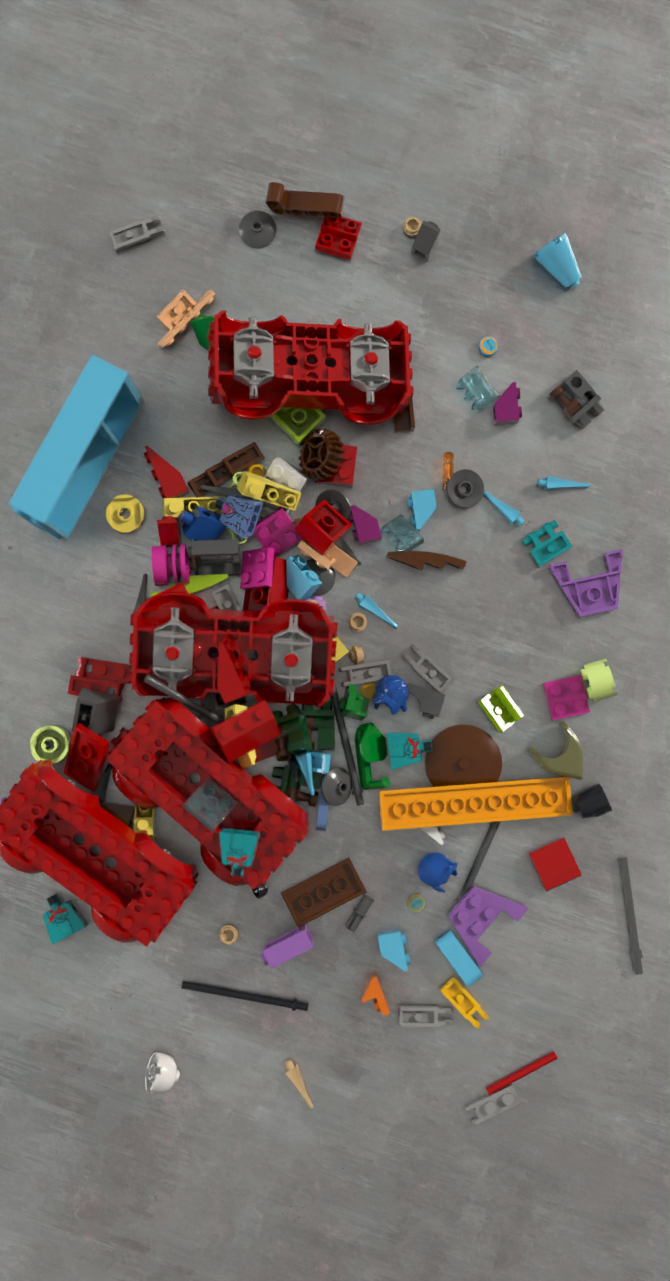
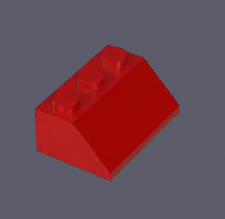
[243,557,289,612]
[210,700,281,763]

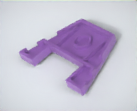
[549,549,623,617]
[448,885,529,967]

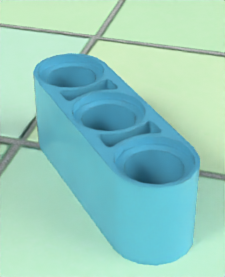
[435,930,484,988]

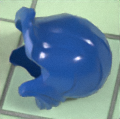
[372,675,409,715]
[418,852,458,893]

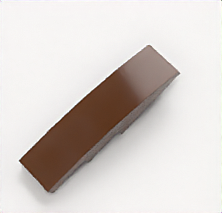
[188,442,265,497]
[386,551,467,571]

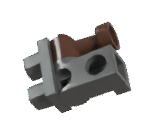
[549,370,605,429]

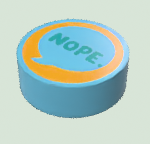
[479,336,498,356]

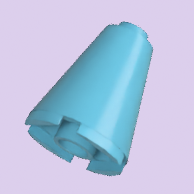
[533,233,581,289]

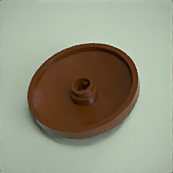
[425,725,502,787]

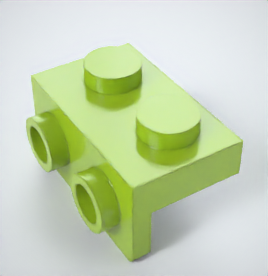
[478,685,524,733]

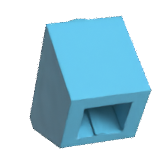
[407,489,437,532]
[286,555,322,600]
[377,929,411,971]

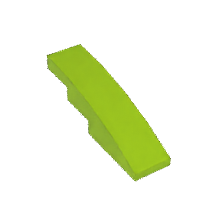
[151,574,229,597]

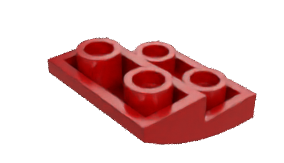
[315,217,362,260]
[529,838,582,892]

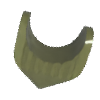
[528,721,583,780]

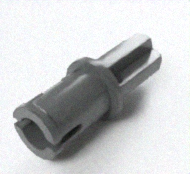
[346,894,374,932]

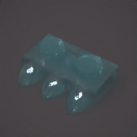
[457,366,500,411]
[381,514,424,552]

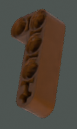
[266,182,345,218]

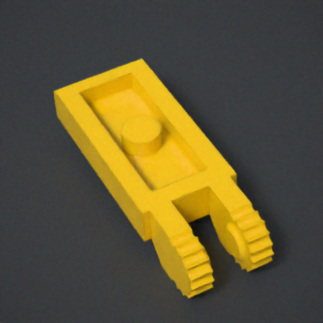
[440,976,489,1029]

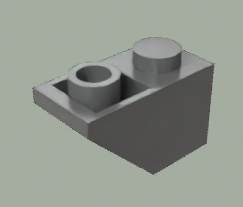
[411,221,441,261]

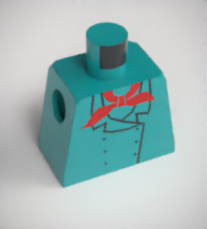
[387,732,432,770]
[220,828,260,877]
[43,894,89,945]

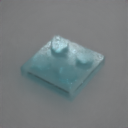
[183,777,238,832]

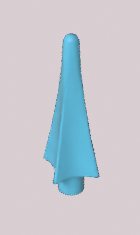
[537,476,590,491]
[483,490,525,526]
[354,592,398,629]
[296,749,314,796]

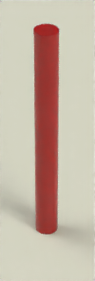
[486,1052,558,1095]

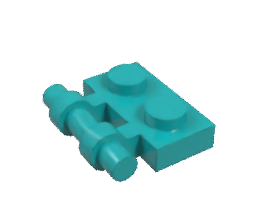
[522,520,573,567]

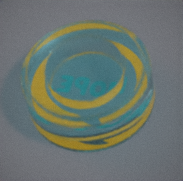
[407,893,426,913]

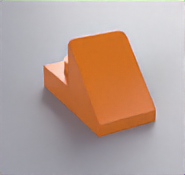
[361,973,390,1016]

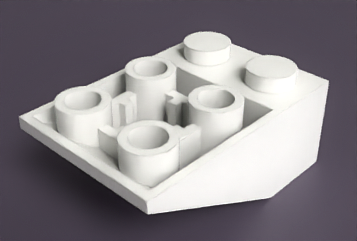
[253,457,310,518]

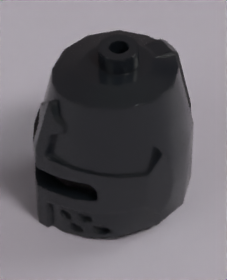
[572,783,612,819]

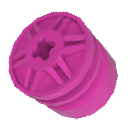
[152,544,191,586]

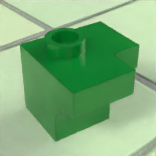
[338,684,370,721]

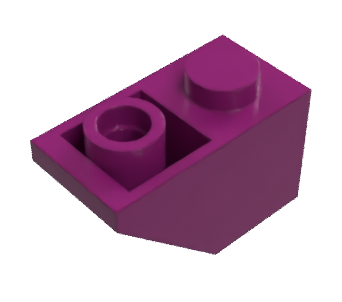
[493,382,522,426]
[349,505,382,545]

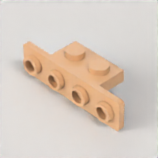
[156,290,215,348]
[294,517,358,577]

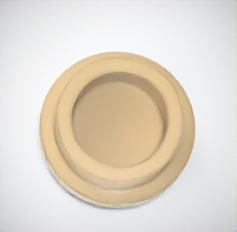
[403,217,422,236]
[348,612,367,632]
[349,645,364,665]
[219,925,238,945]

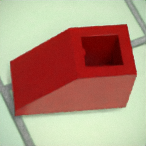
[157,516,182,548]

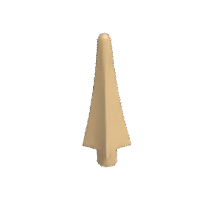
[284,1059,313,1109]

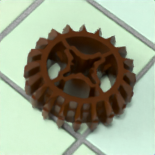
[298,428,345,481]

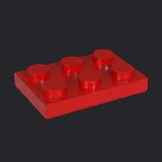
[63,724,110,792]

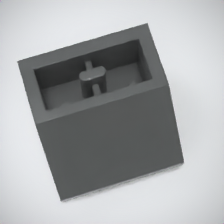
[72,688,120,734]

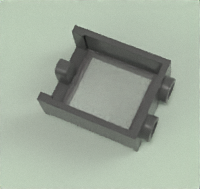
[188,537,241,576]

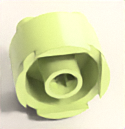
[580,658,618,702]
[30,725,72,764]

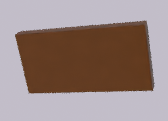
[281,857,367,928]

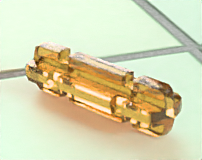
[443,452,454,490]

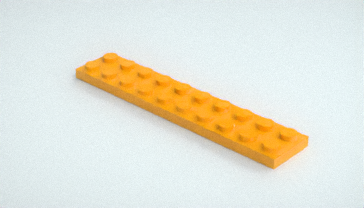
[379,777,573,831]

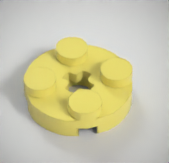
[106,494,145,533]

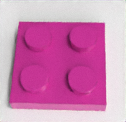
[253,507,304,557]
[240,547,274,590]
[543,675,590,720]

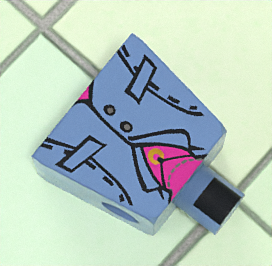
[215,494,264,538]

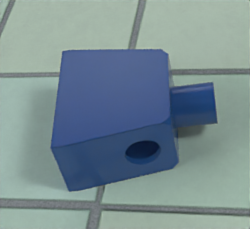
[178,506,227,541]

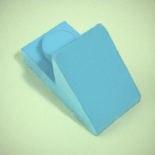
[296,750,331,773]

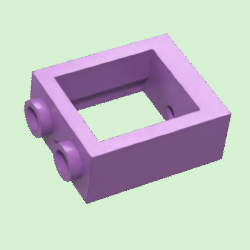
[261,924,314,969]

